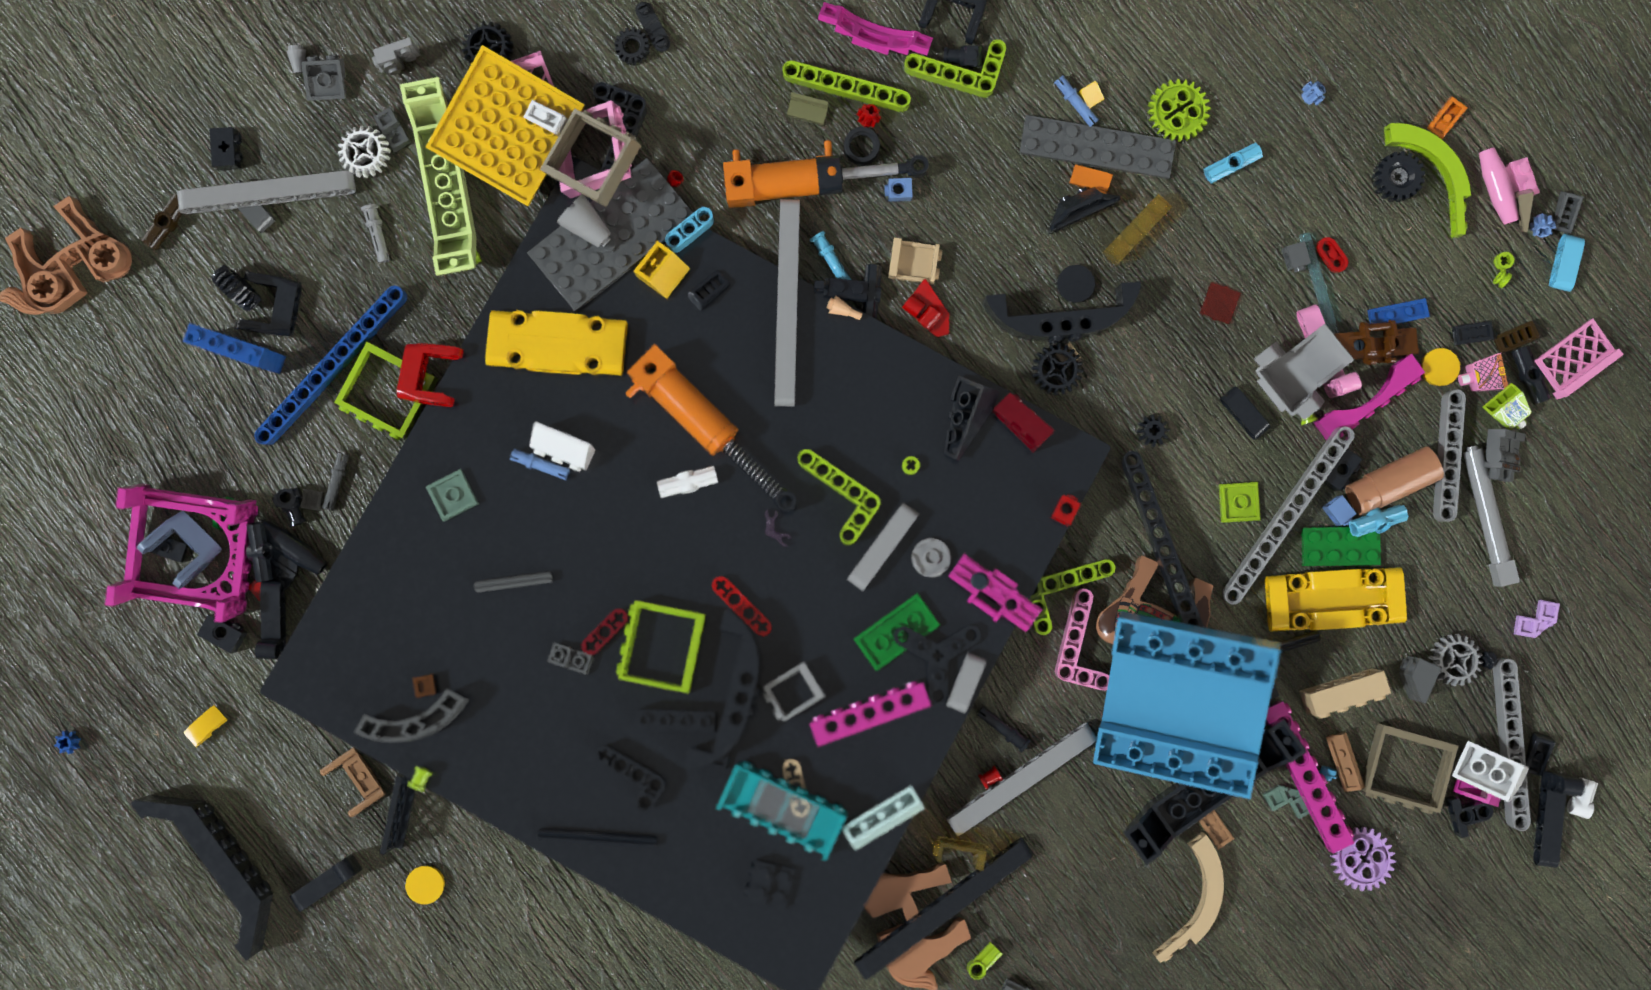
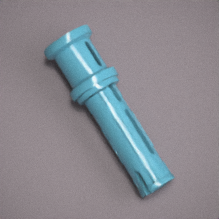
[810,231,852,280]

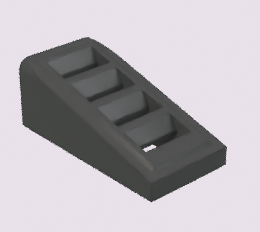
[1553,191,1584,234]

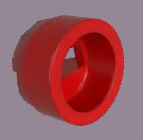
[667,170,684,187]

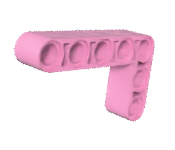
[1296,304,1362,398]
[1055,588,1109,691]

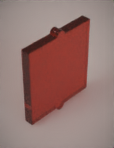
[1199,282,1241,325]

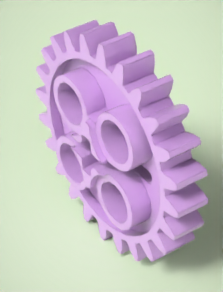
[1330,827,1396,891]

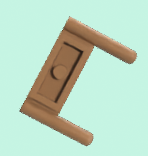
[320,747,386,817]

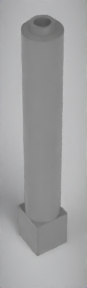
[1463,445,1520,587]

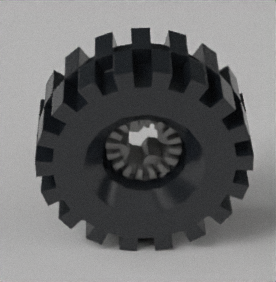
[1372,151,1426,203]

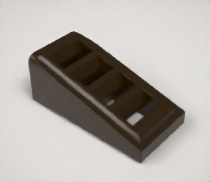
[1493,320,1540,354]

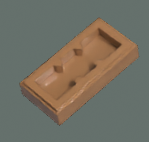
[1198,810,1234,850]

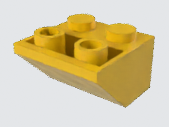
[634,241,690,299]

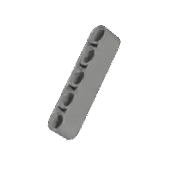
[847,503,919,591]

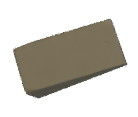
[1515,189,1534,232]

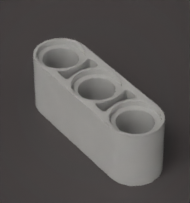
[946,652,987,713]

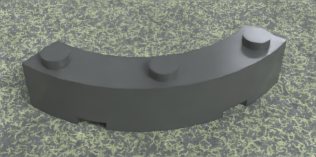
[354,689,469,742]

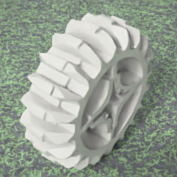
[338,126,391,178]

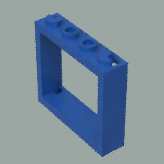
[183,323,286,374]

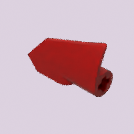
[902,279,949,337]

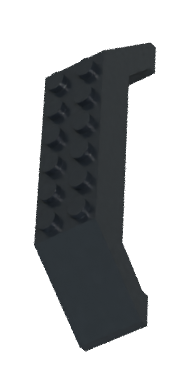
[1123,719,1307,866]
[130,795,273,961]

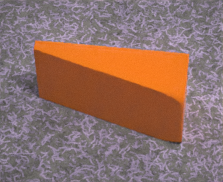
[1427,96,1468,139]
[1069,165,1113,192]

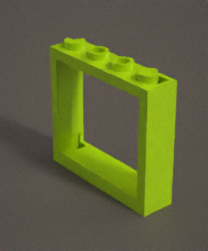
[334,342,439,440]
[616,601,706,693]

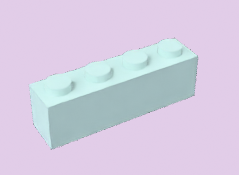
[842,786,925,850]

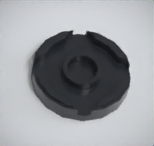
[1056,265,1095,303]

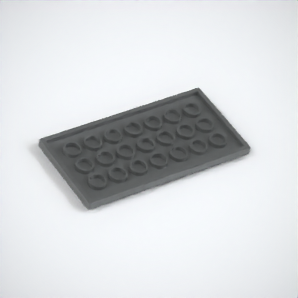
[527,158,693,312]

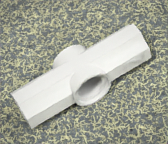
[657,466,718,498]

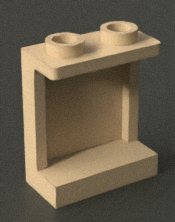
[888,238,942,285]

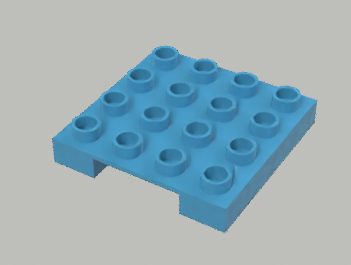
[1093,611,1281,799]

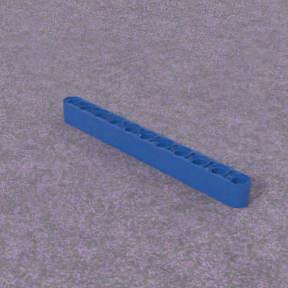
[254,286,408,445]

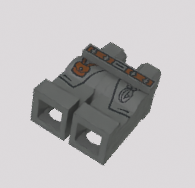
[1484,429,1526,482]

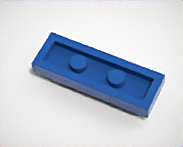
[1367,298,1430,324]

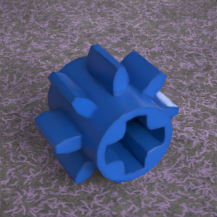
[54,730,81,754]

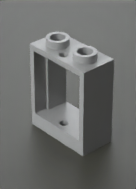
[762,662,825,721]

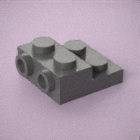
[301,55,347,101]

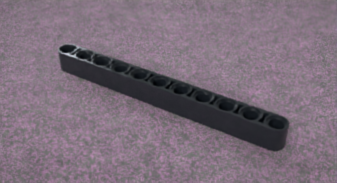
[1121,451,1204,628]
[853,838,1034,980]

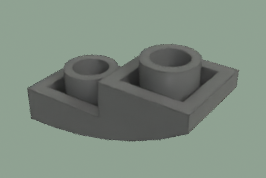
[548,643,594,675]

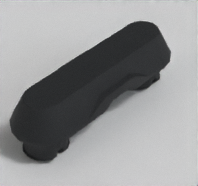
[635,1,670,52]

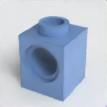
[885,178,912,202]
[1322,495,1357,526]

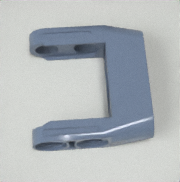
[137,511,222,589]

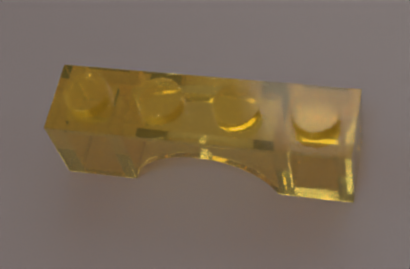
[1102,194,1172,266]

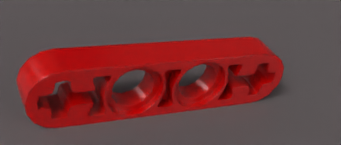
[712,576,772,636]

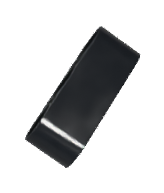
[1220,386,1271,441]

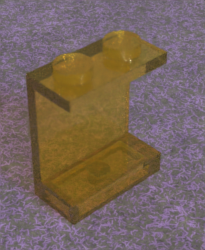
[932,836,987,871]

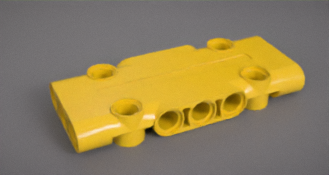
[485,310,628,376]
[1265,567,1407,632]

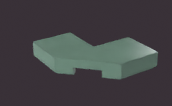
[1262,785,1310,819]

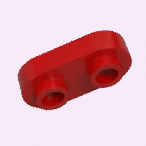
[1316,237,1348,273]

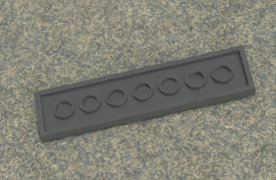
[1019,115,1176,179]

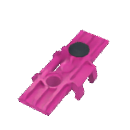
[948,554,1042,632]

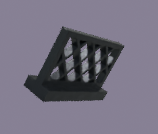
[380,772,416,855]

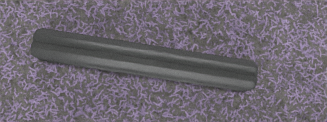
[474,572,553,592]

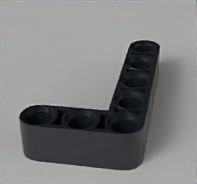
[593,82,647,173]
[1533,771,1585,868]

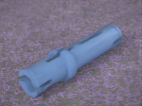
[1054,75,1099,127]
[510,448,570,480]

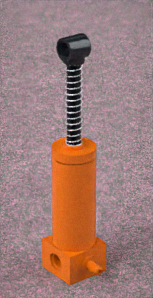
[626,345,796,513]

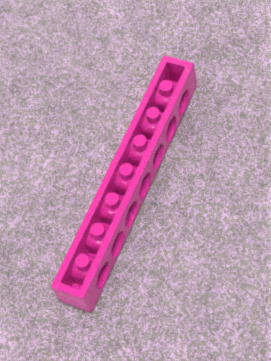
[1265,701,1354,853]

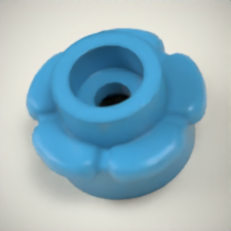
[1319,766,1337,782]

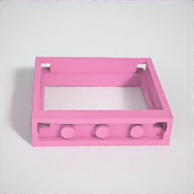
[559,100,632,198]

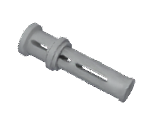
[361,204,390,263]

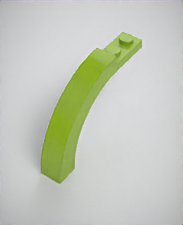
[1384,123,1471,238]

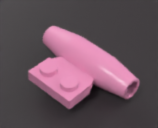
[1479,147,1540,225]

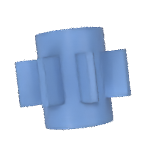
[1301,81,1326,106]
[1529,213,1556,238]

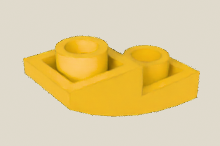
[184,705,227,747]

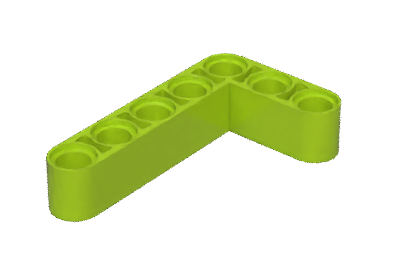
[904,39,1006,98]
[798,449,880,545]
[1030,559,1116,635]

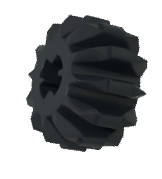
[1136,414,1170,447]

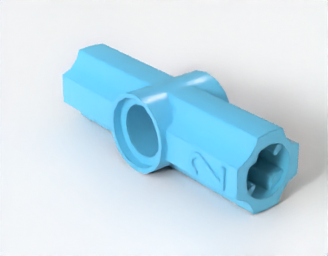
[1203,142,1263,184]
[1349,505,1409,537]

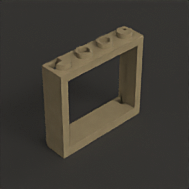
[540,109,641,207]
[1362,723,1458,814]

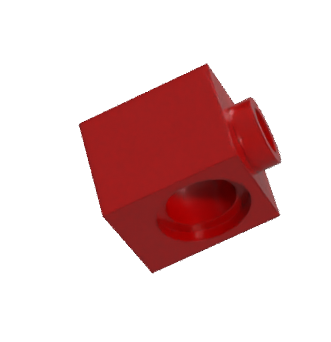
[1051,494,1081,526]

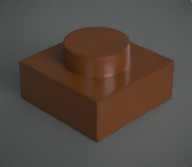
[413,674,437,698]

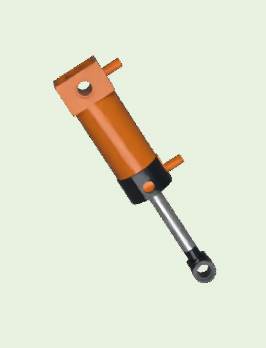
[723,140,929,208]

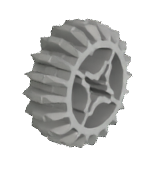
[1428,634,1483,686]

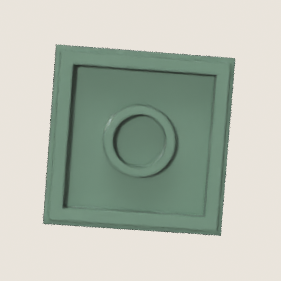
[426,469,479,522]

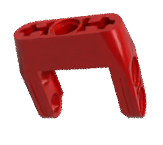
[397,343,464,407]

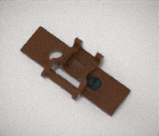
[1334,320,1419,365]

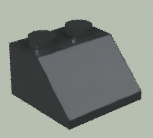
[1399,656,1441,704]

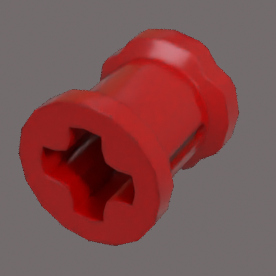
[978,766,1003,790]

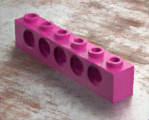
[810,681,931,746]

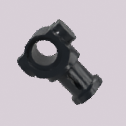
[944,45,982,67]
[272,487,307,527]

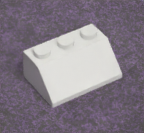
[529,422,595,472]
[1452,741,1529,802]

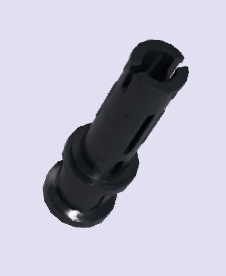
[977,706,1031,753]

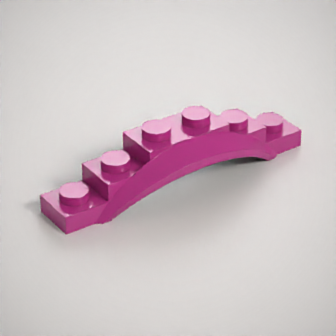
[818,2,933,55]

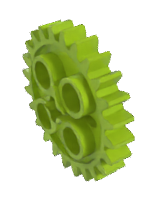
[1147,79,1211,142]

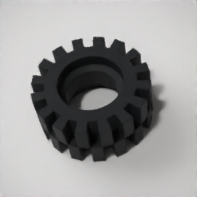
[614,27,650,66]

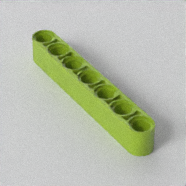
[783,61,911,112]

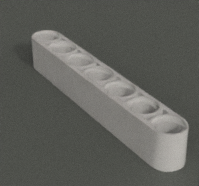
[1433,389,1466,522]

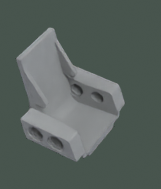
[1254,324,1354,421]

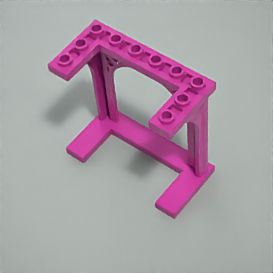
[105,484,258,622]

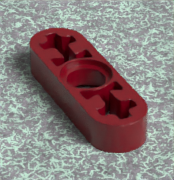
[582,609,629,655]

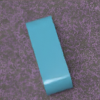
[665,207,714,253]
[1549,234,1585,292]

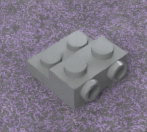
[372,37,421,75]

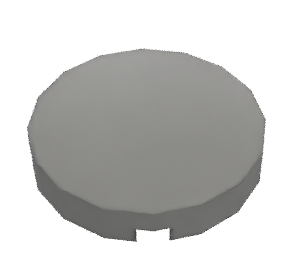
[911,538,951,578]

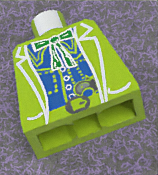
[1482,383,1531,430]

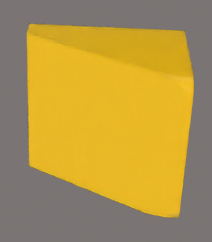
[1078,81,1104,108]

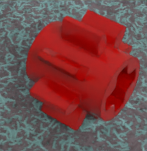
[857,104,881,128]

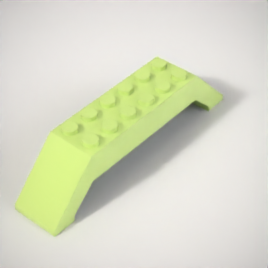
[400,77,477,276]

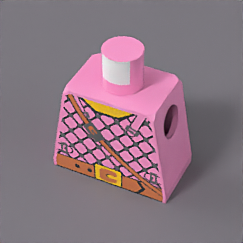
[1458,353,1508,392]

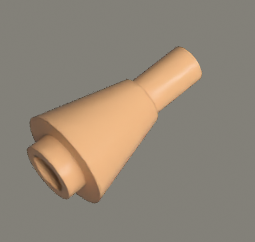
[827,296,863,320]

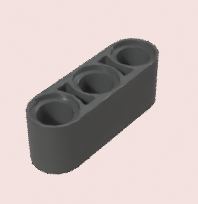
[234,179,276,233]

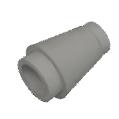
[286,45,306,74]

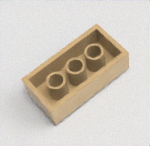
[1299,668,1391,718]

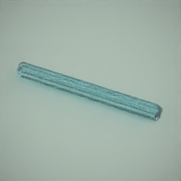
[1299,233,1339,334]

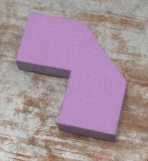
[1513,600,1560,638]

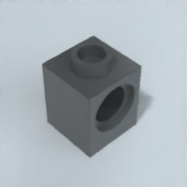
[1281,241,1311,273]

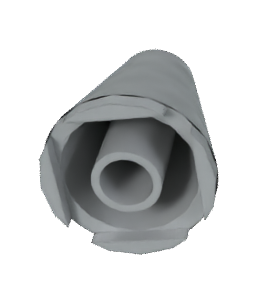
[557,194,611,247]

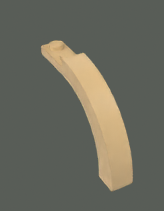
[1152,832,1224,963]

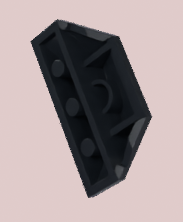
[1047,187,1121,235]

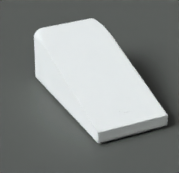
[524,100,568,136]

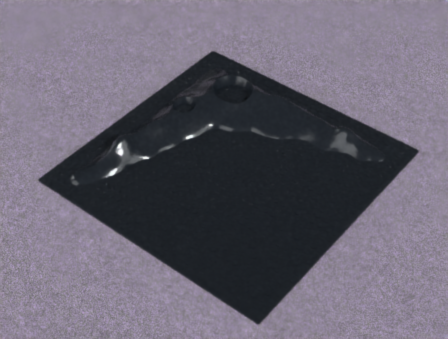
[260,157,1111,990]

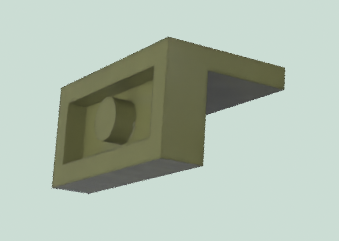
[787,92,828,126]

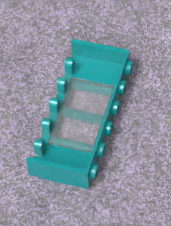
[717,761,848,860]

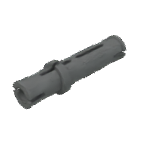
[322,452,350,511]

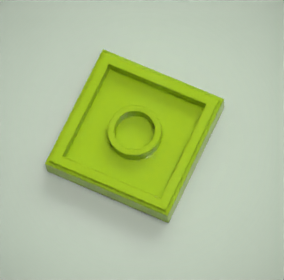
[1219,482,1261,523]

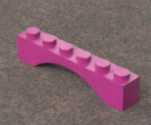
[1313,354,1425,441]

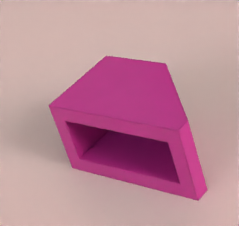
[1453,779,1501,807]

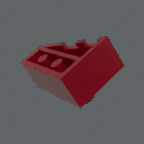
[992,393,1054,453]

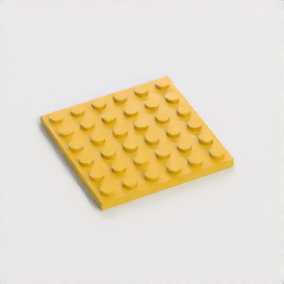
[426,45,585,207]

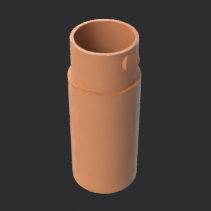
[1345,446,1444,515]

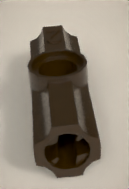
[142,193,183,250]

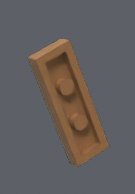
[1326,732,1365,792]

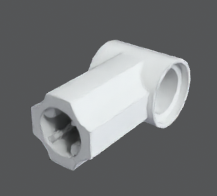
[1567,777,1598,819]

